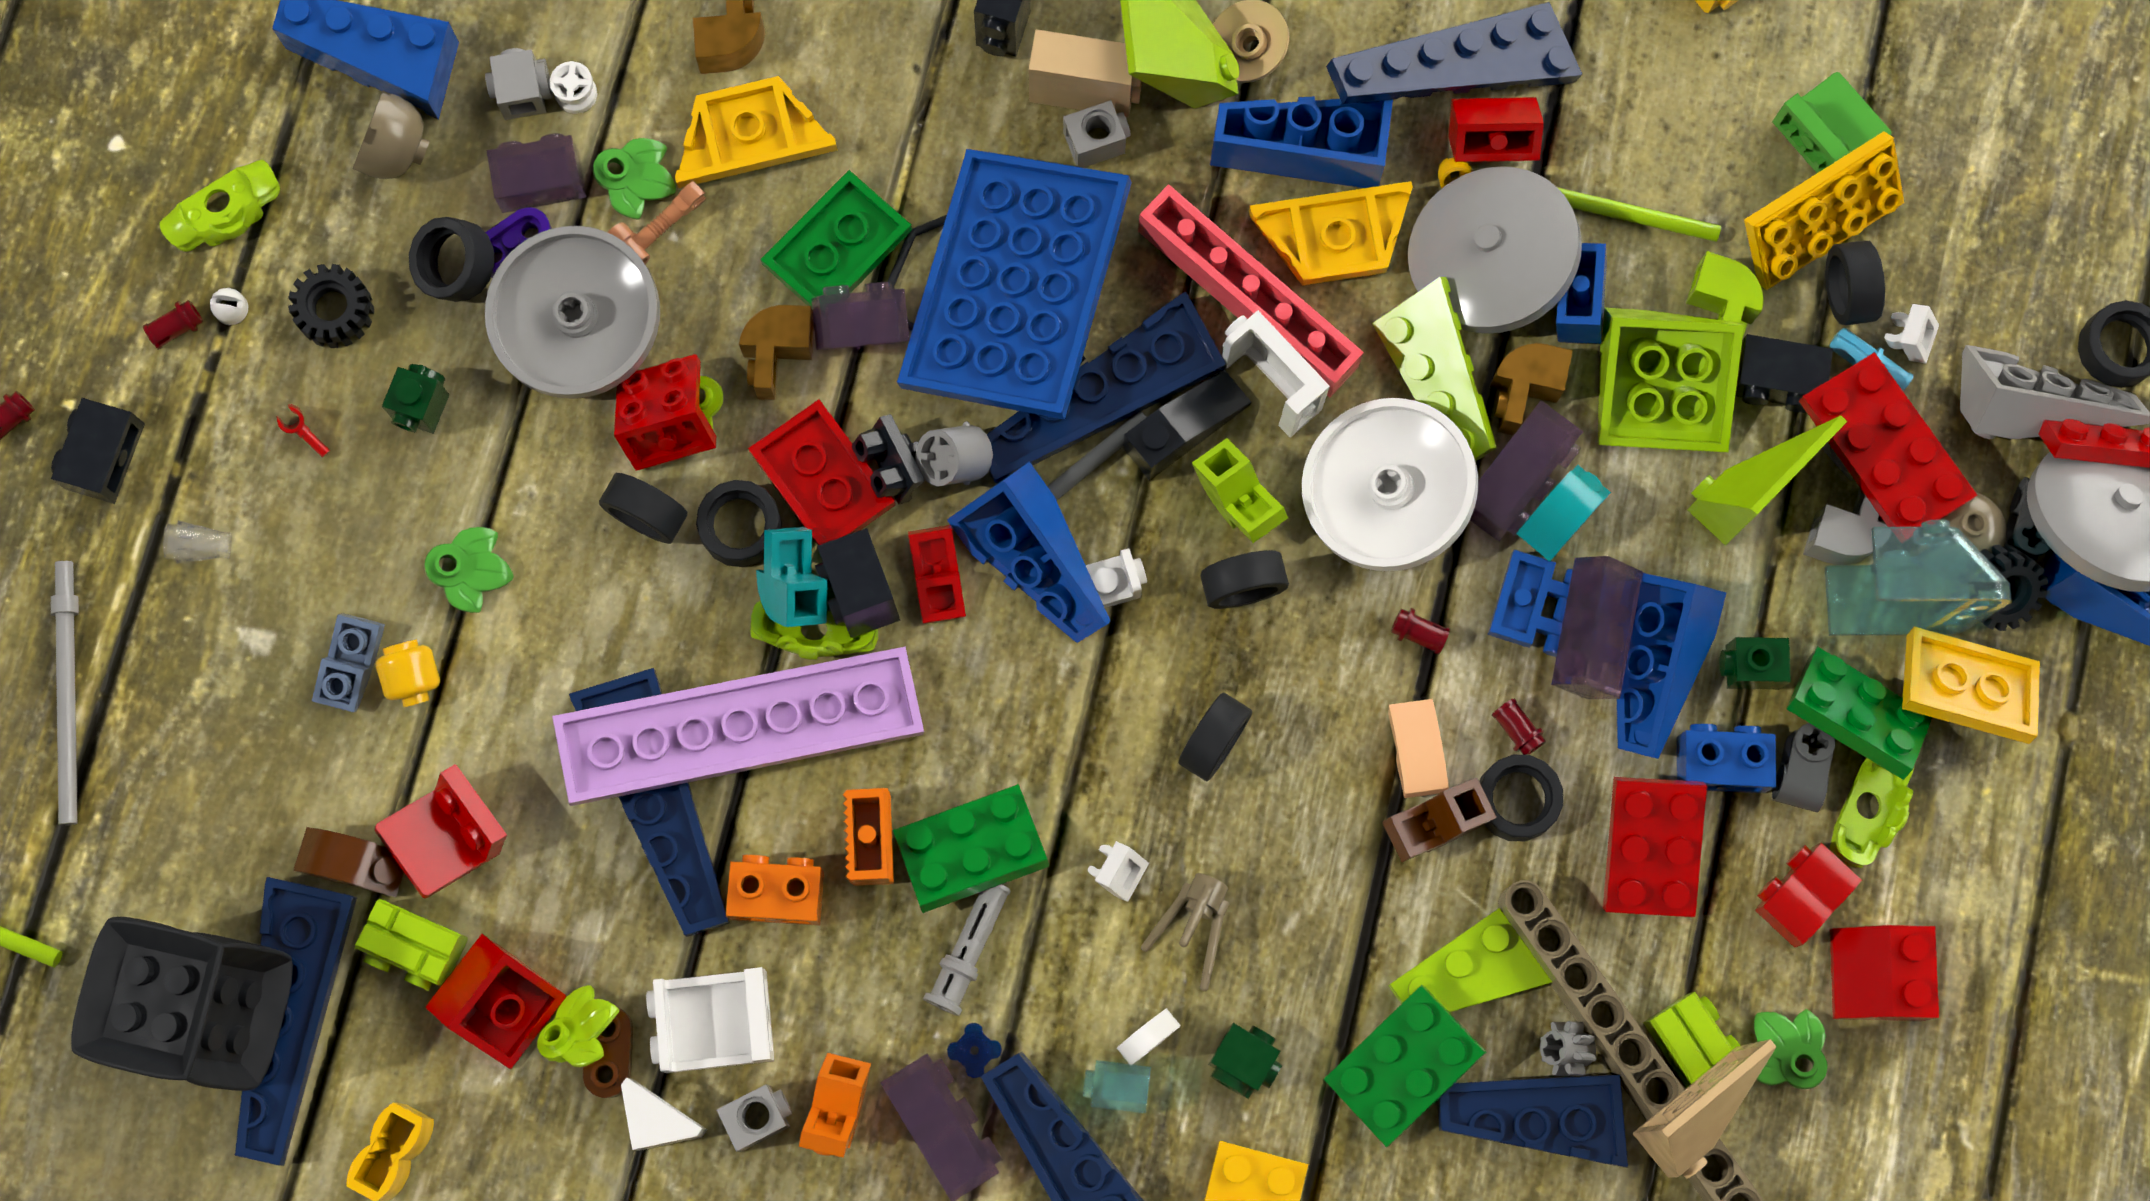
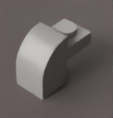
[1803,488,1892,565]

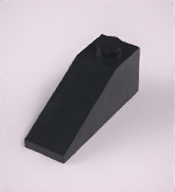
[1123,370,1251,481]

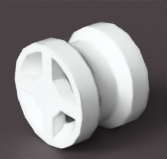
[550,61,597,114]

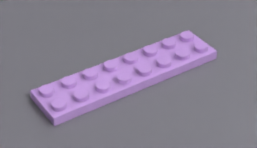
[552,647,924,806]

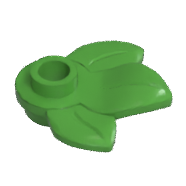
[593,138,676,220]
[424,527,514,613]
[1754,1009,1827,1089]

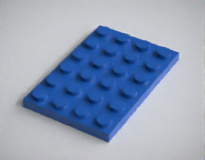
[897,149,1132,420]

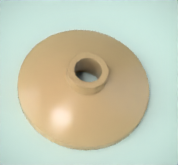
[1213,0,1289,83]

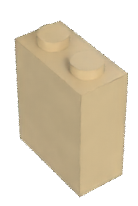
[1028,29,1143,118]

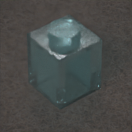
[1083,1060,1151,1114]

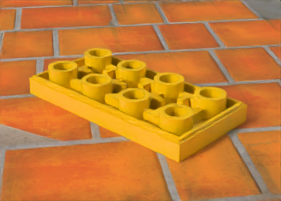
[1744,131,1904,290]

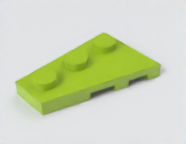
[1388,908,1552,1012]

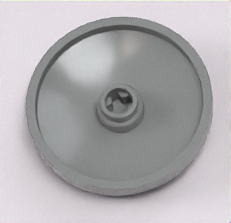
[1408,167,1582,334]
[485,226,660,399]
[2027,452,2150,592]

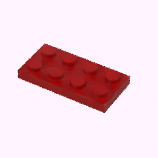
[1799,352,1978,545]

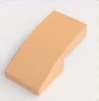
[1388,699,1449,798]

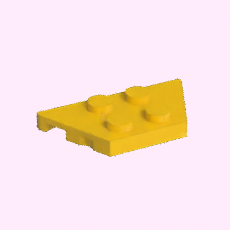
[675,76,838,189]
[1249,181,1413,286]

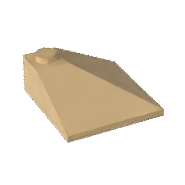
[1632,1039,1776,1179]

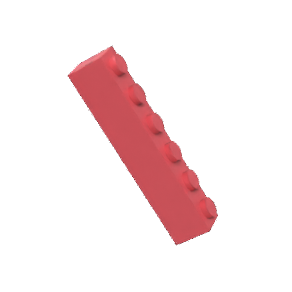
[1138,184,1364,397]

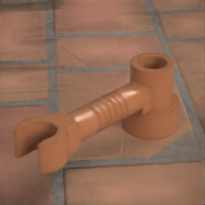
[607,181,706,264]

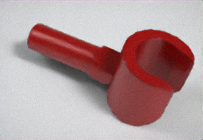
[276,404,330,458]

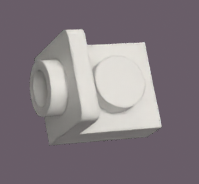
[1086,548,1147,608]

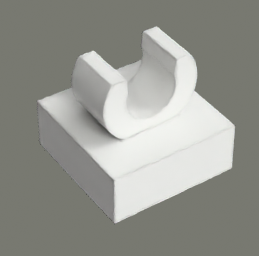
[1884,304,1939,363]
[1088,841,1149,902]

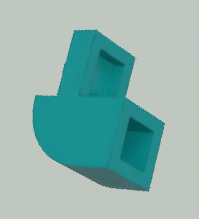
[1516,465,1611,562]
[756,527,827,627]

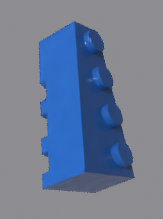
[272,0,459,120]
[1210,96,1393,188]

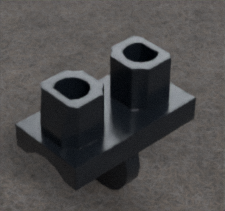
[852,414,925,505]

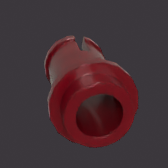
[143,300,203,350]
[0,391,35,440]
[1391,608,1450,654]
[1492,698,1546,755]

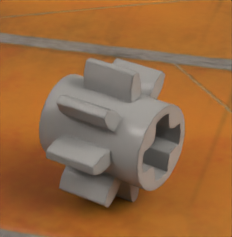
[1540,1021,1596,1076]

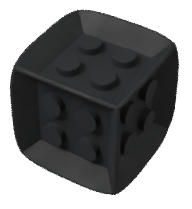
[71,917,293,1091]

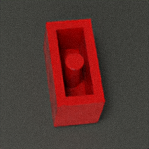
[1448,97,1544,162]

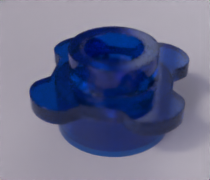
[947,1023,1002,1078]

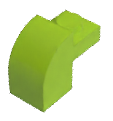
[1686,251,1763,339]
[1192,438,1288,543]

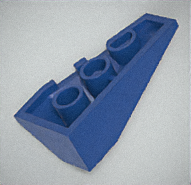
[2042,551,2150,646]

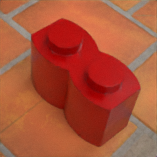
[1755,842,1862,948]

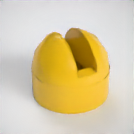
[1438,157,1472,188]

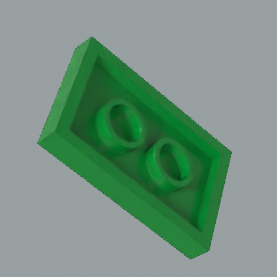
[760,170,912,320]
[1786,646,1933,780]
[893,784,1050,913]
[1324,985,1487,1148]

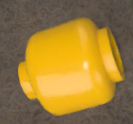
[375,639,440,707]

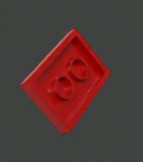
[748,399,896,545]
[1603,777,1707,917]

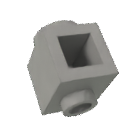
[485,48,553,120]

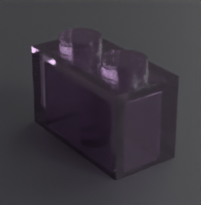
[486,133,586,213]
[811,282,910,350]

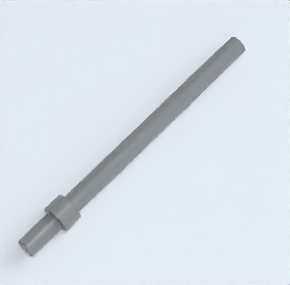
[51,561,79,825]

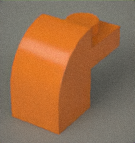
[799,1053,871,1158]

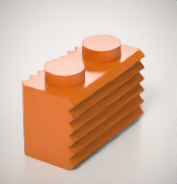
[843,788,894,886]

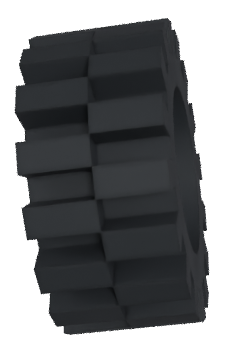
[288,264,374,348]
[1957,544,2048,631]

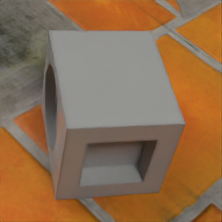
[1063,100,1131,168]
[716,1084,793,1152]

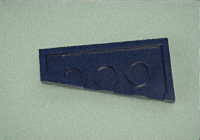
[1437,1075,1628,1168]

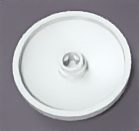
[1302,398,1478,571]

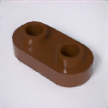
[583,1008,633,1098]

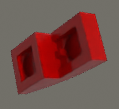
[908,525,966,623]

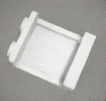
[1222,310,1330,438]
[646,967,774,1073]

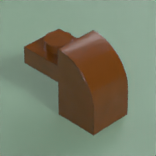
[1382,777,1497,862]
[293,827,404,897]

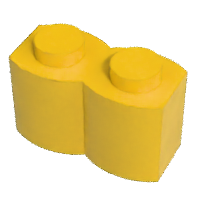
[346,1103,434,1201]

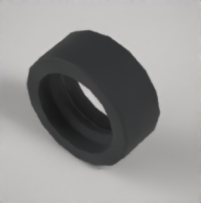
[409,217,494,302]
[1825,240,1885,325]
[2077,300,2150,388]
[599,473,688,544]
[696,480,782,567]
[1200,550,1289,609]
[1178,693,1252,782]
[1479,754,1563,842]

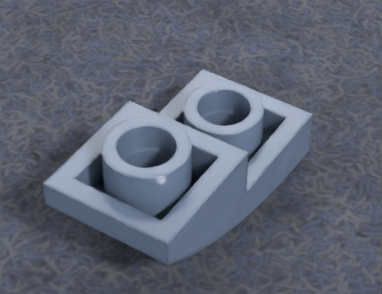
[312,613,385,712]

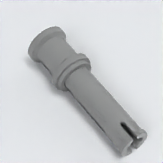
[923,884,1011,1016]

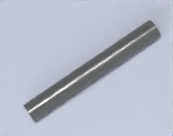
[1047,411,1147,501]

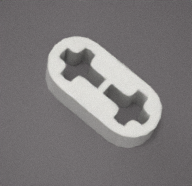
[1117,1008,1181,1066]

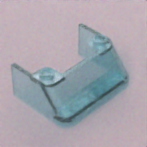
[1824,520,2011,636]

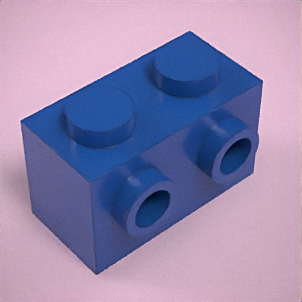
[1676,724,1776,793]

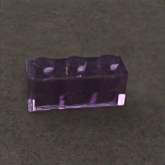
[1470,401,1583,542]
[1551,556,1643,699]
[880,1054,1003,1201]

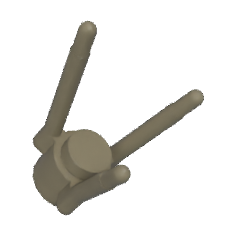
[1141,873,1230,991]

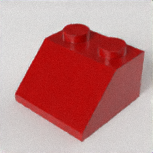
[1830,925,1939,1021]
[425,934,567,1070]

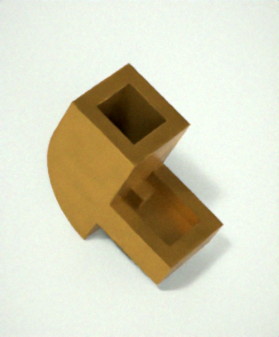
[693,0,765,74]
[739,305,815,400]
[1490,343,1573,436]

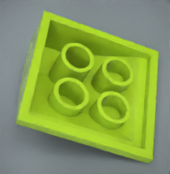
[1120,0,1240,109]
[1597,308,1744,453]
[1687,415,1847,546]

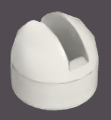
[210,288,248,325]

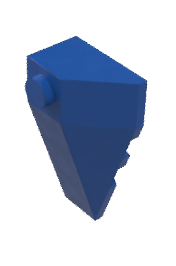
[947,461,1110,643]
[1614,569,1726,759]

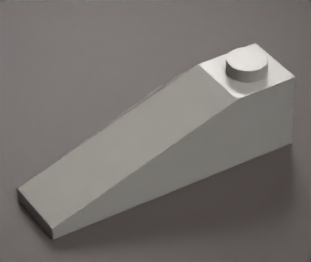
[1960,345,2150,439]

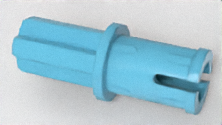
[1829,328,1913,391]

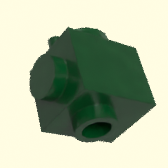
[382,364,449,434]
[1719,637,1791,690]
[1208,1023,1282,1099]

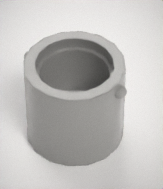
[916,421,993,486]

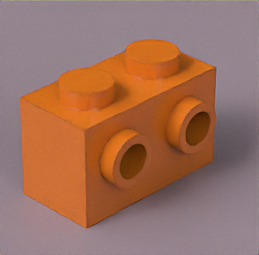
[726,855,824,926]

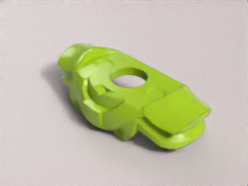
[159,160,280,252]
[750,601,878,660]
[1829,758,1914,868]

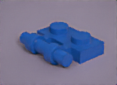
[1487,550,1583,657]

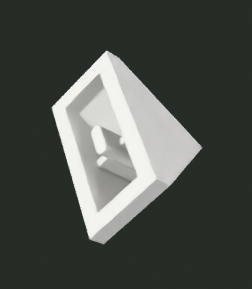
[621,1077,707,1151]

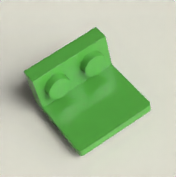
[1772,72,1891,173]

